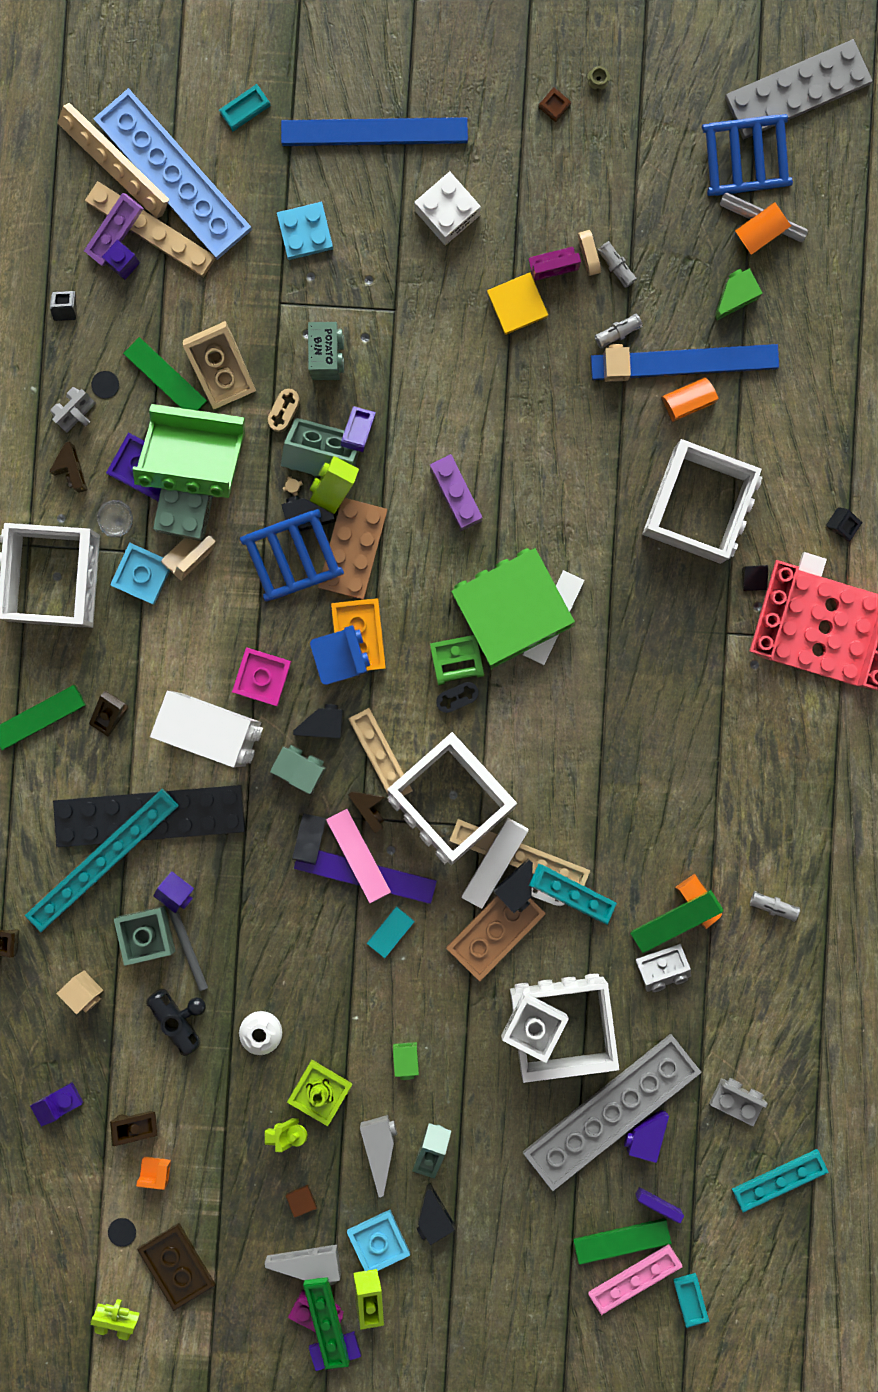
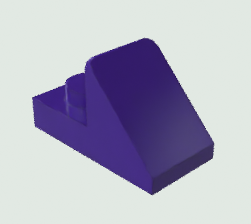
[30,1082,84,1127]

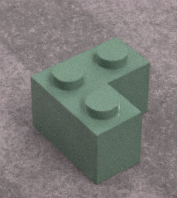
[270,745,327,794]

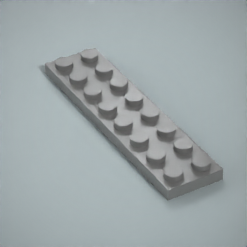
[523,1034,702,1191]

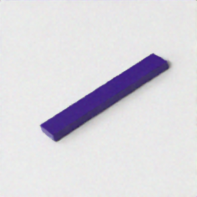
[294,850,437,904]

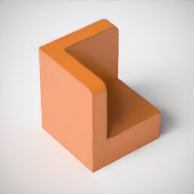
[136,1157,171,1190]

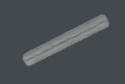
[720,193,808,242]

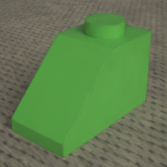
[715,268,763,320]

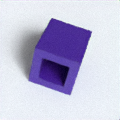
[102,240,140,280]
[153,871,194,913]

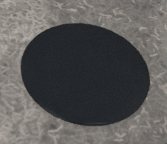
[91,371,119,399]
[108,1218,136,1247]

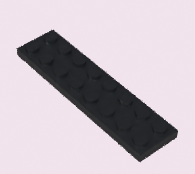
[53,785,246,848]

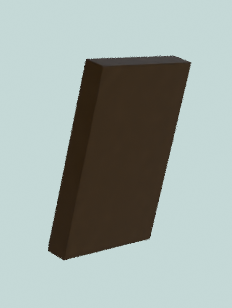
[137,1223,215,1311]

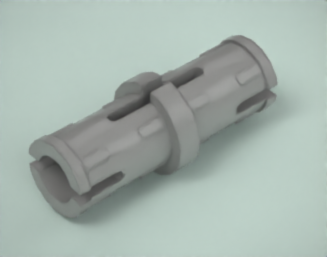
[597,241,637,288]
[594,314,643,349]
[750,891,800,922]

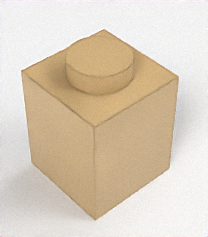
[603,344,631,382]

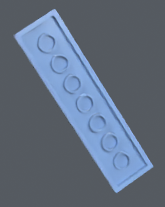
[93,88,252,260]

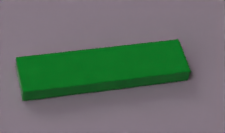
[123,337,208,411]
[0,685,87,750]
[630,890,723,953]
[573,1218,672,1265]
[303,1277,350,1370]

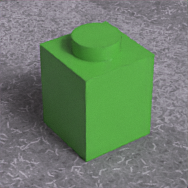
[393,1042,419,1080]

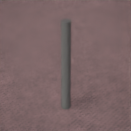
[166,907,208,991]

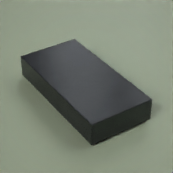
[292,813,326,865]

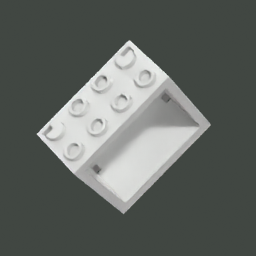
[642,439,762,564]
[0,523,100,628]
[150,690,263,767]
[387,732,517,866]
[510,974,619,1083]

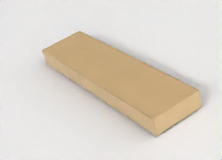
[349,708,413,796]

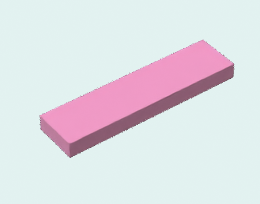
[326,809,391,904]
[589,1244,682,1315]

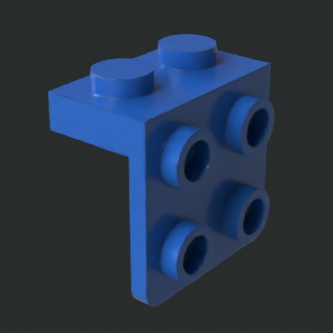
[310,625,371,685]

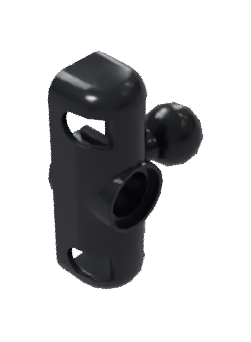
[146,988,206,1056]

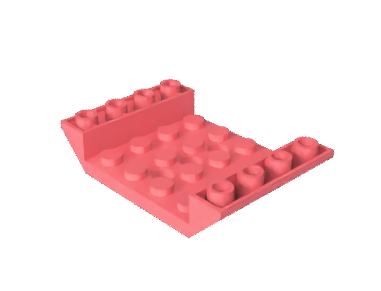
[749,560,878,691]

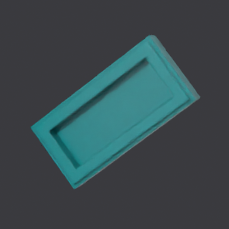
[219,84,271,131]
[367,906,415,958]
[673,1273,709,1328]

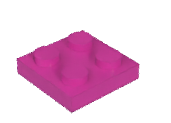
[232,647,292,706]

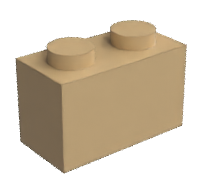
[56,970,104,1014]

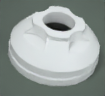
[239,1011,282,1055]

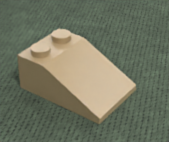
[183,321,256,410]

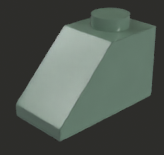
[412,1123,451,1179]

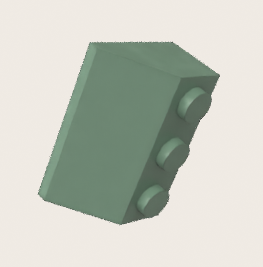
[281,418,359,477]

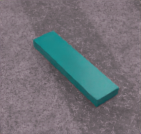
[529,864,617,925]
[732,1149,829,1213]

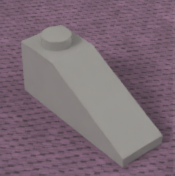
[360,1115,397,1197]
[265,1245,341,1285]

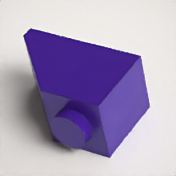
[624,1110,669,1163]

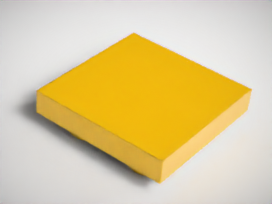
[487,273,548,335]

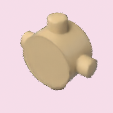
[283,476,303,496]

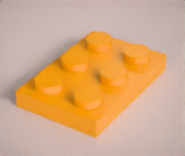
[331,598,386,671]

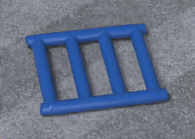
[702,114,793,196]
[240,509,344,602]

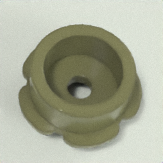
[587,66,610,90]

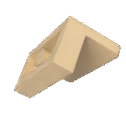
[161,535,216,581]

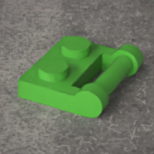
[430,635,484,685]

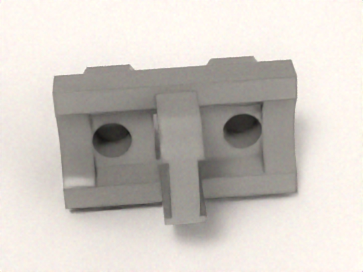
[50,387,96,433]

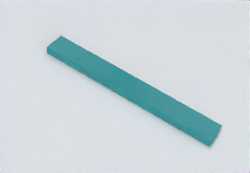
[25,788,179,932]

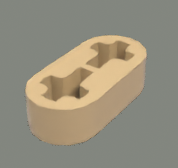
[578,230,601,276]
[268,389,300,433]

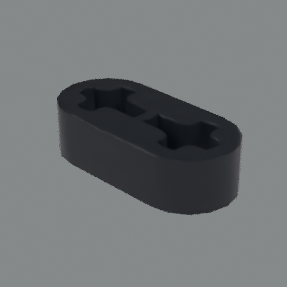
[436,682,479,713]

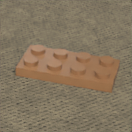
[318,498,388,600]
[446,895,546,981]

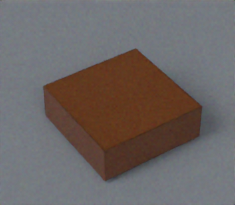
[538,87,571,122]
[286,1185,317,1218]

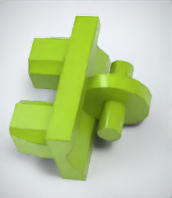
[265,1118,308,1152]
[91,1299,140,1341]

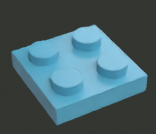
[277,202,333,260]
[110,542,170,605]
[347,1210,410,1271]

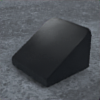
[50,291,77,321]
[826,507,863,542]
[742,565,768,591]

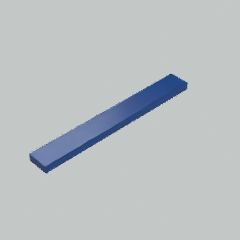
[281,117,468,146]
[590,344,779,380]

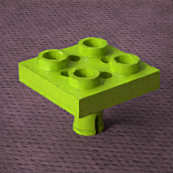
[287,1060,352,1126]

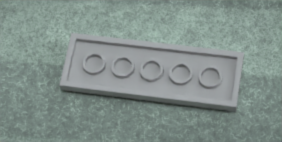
[725,39,873,140]

